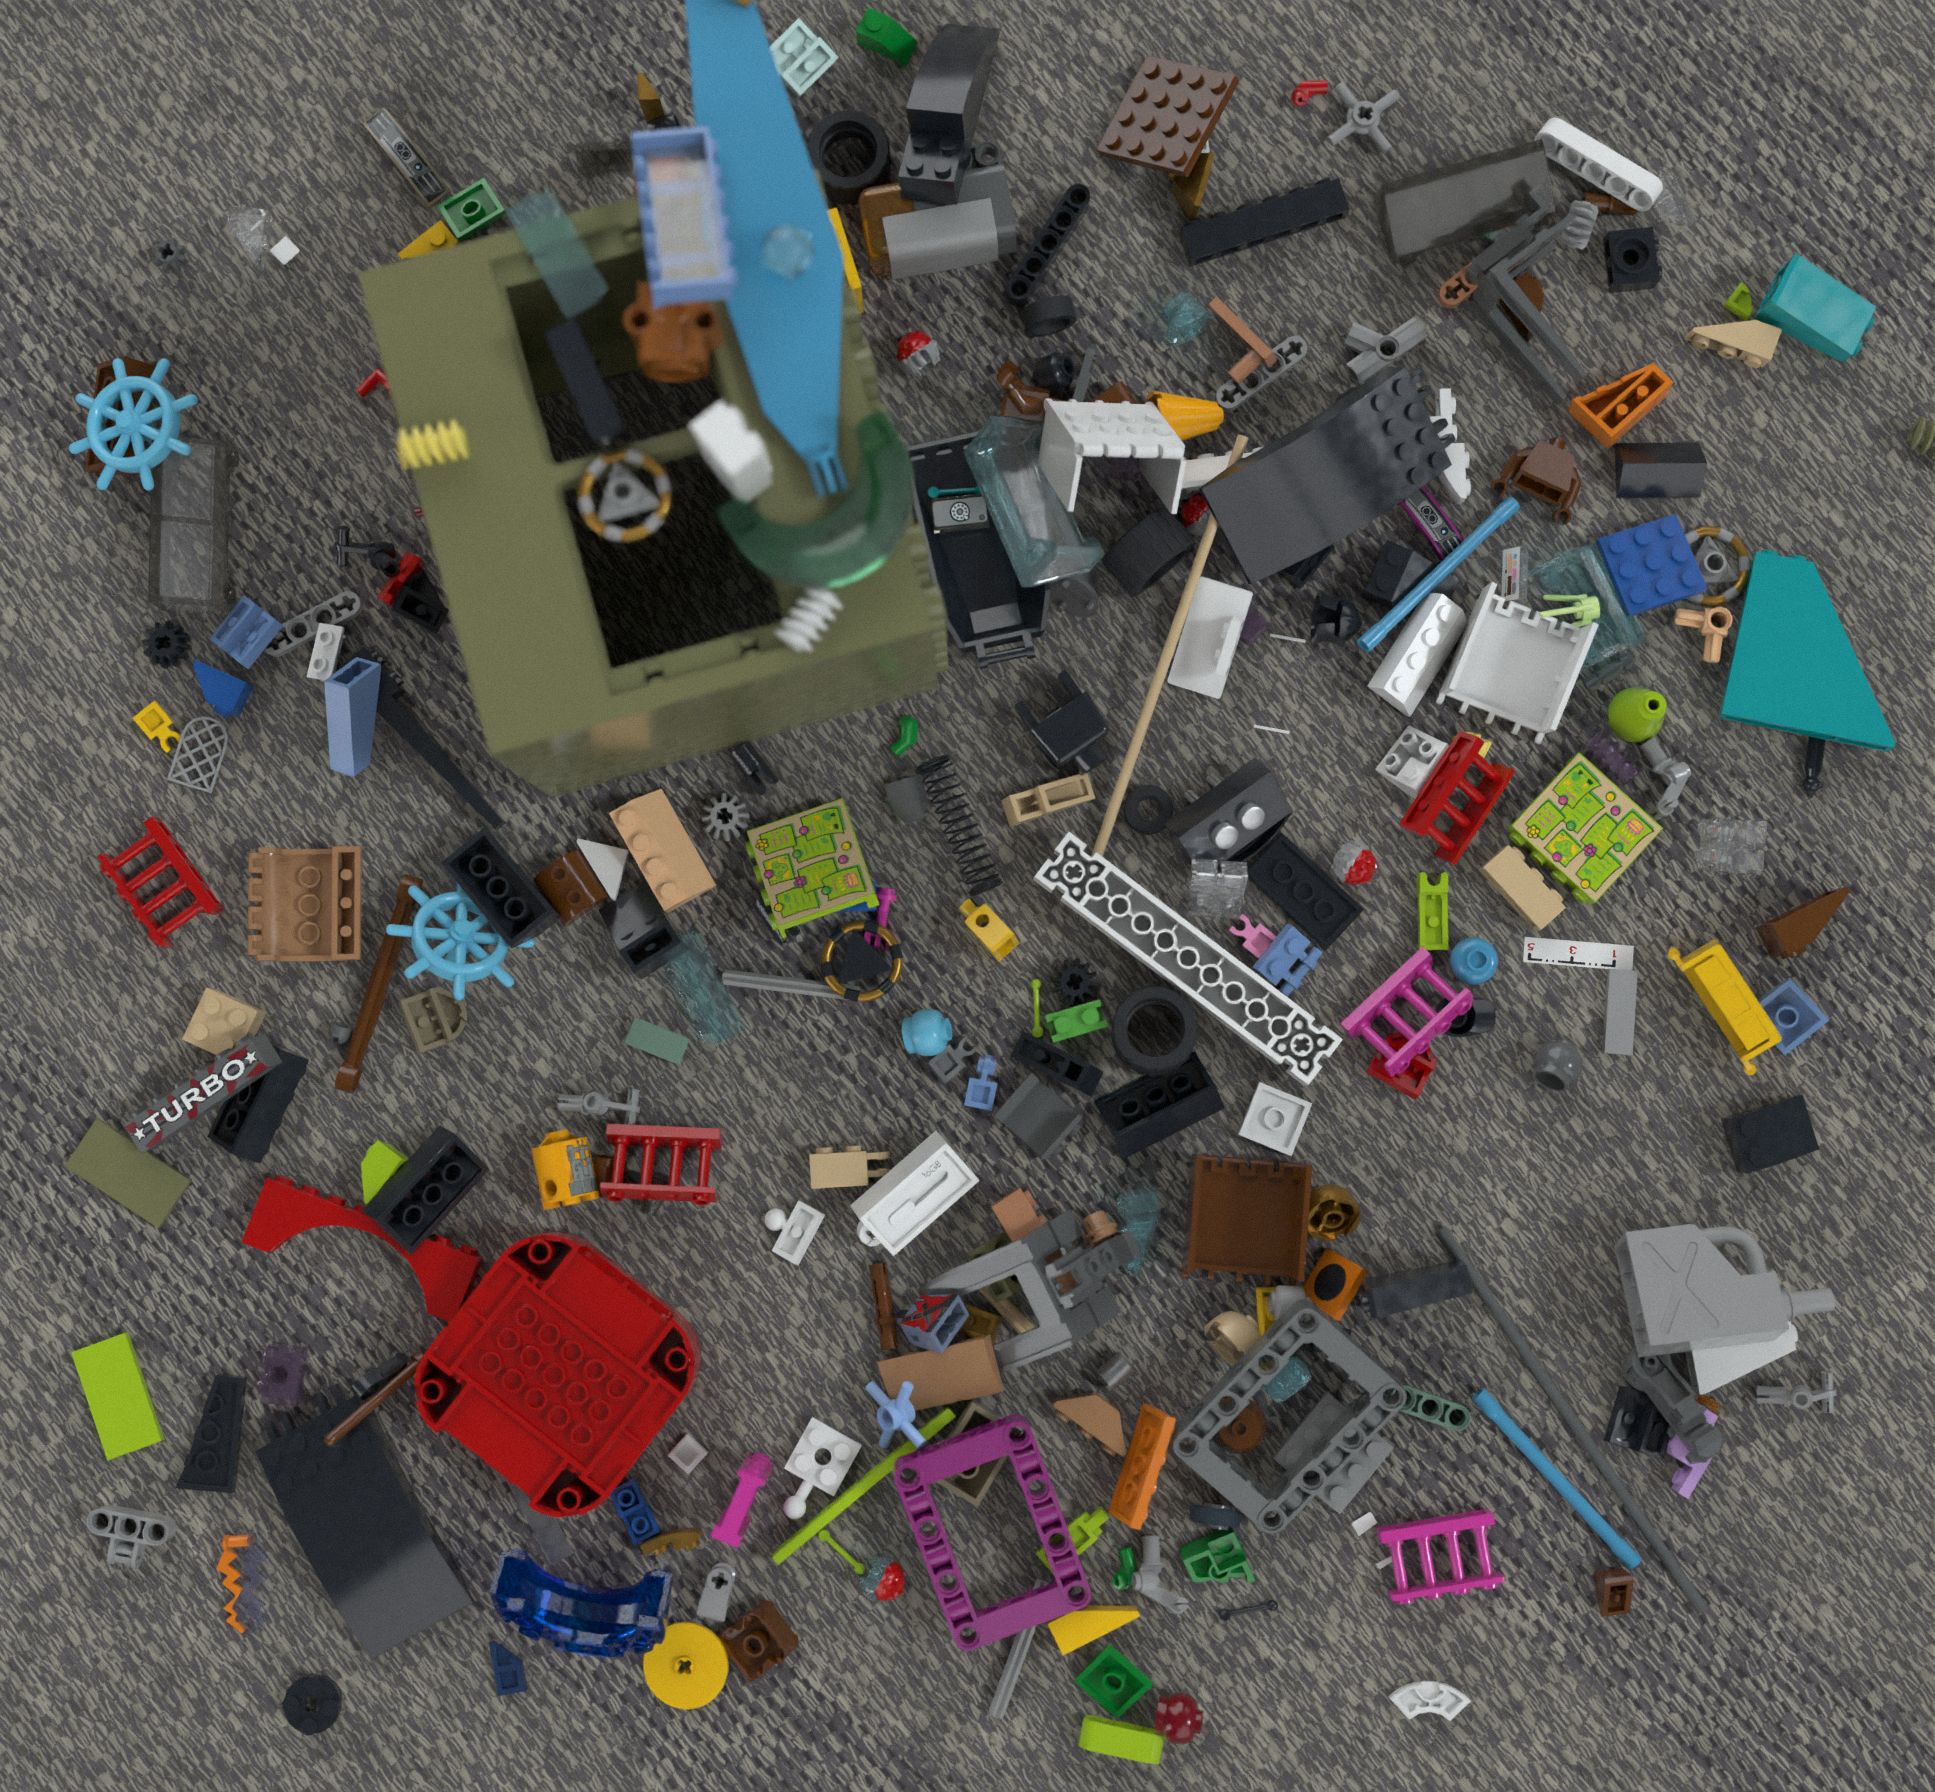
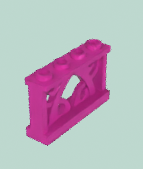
[710,1452,774,1548]

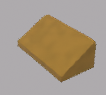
[637,73,665,120]

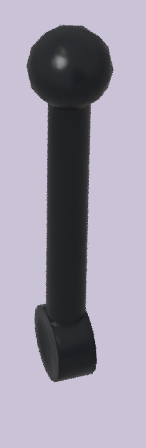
[1219,1600,1278,1621]

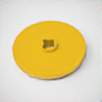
[643,1621,729,1709]

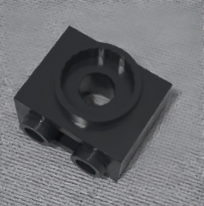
[1603,227,1662,293]

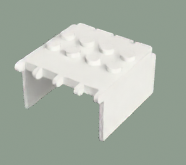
[1038,398,1187,514]
[1435,582,1599,744]

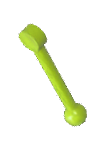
[1030,979,1043,1038]
[818,1529,866,1574]

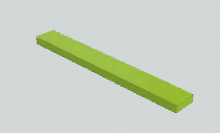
[772,1406,956,1565]

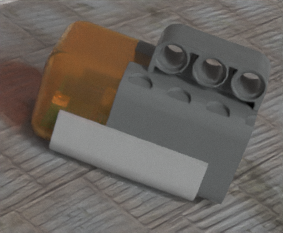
[858,142,1016,280]

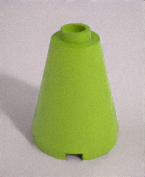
[1608,687,1667,742]

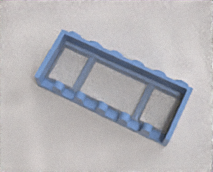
[632,126,737,310]

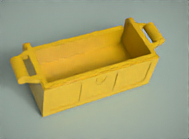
[1668,939,1782,1075]

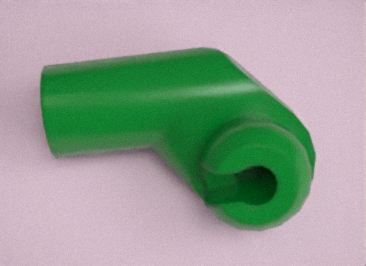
[889,715,918,757]
[1112,1546,1138,1590]

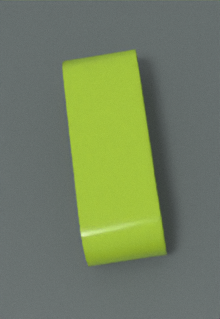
[1078,1715,1165,1764]

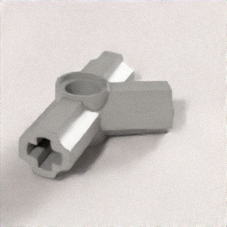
[1343,317,1427,385]

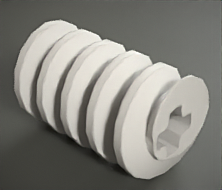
[775,581,843,652]

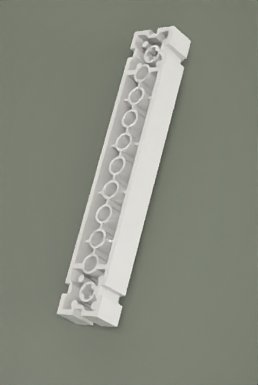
[1033,832,1343,1085]

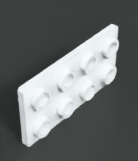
[1167,576,1253,699]

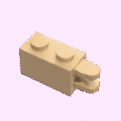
[809,1145,890,1189]

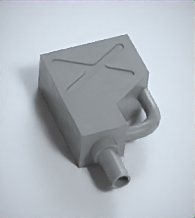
[1614,1224,1835,1358]

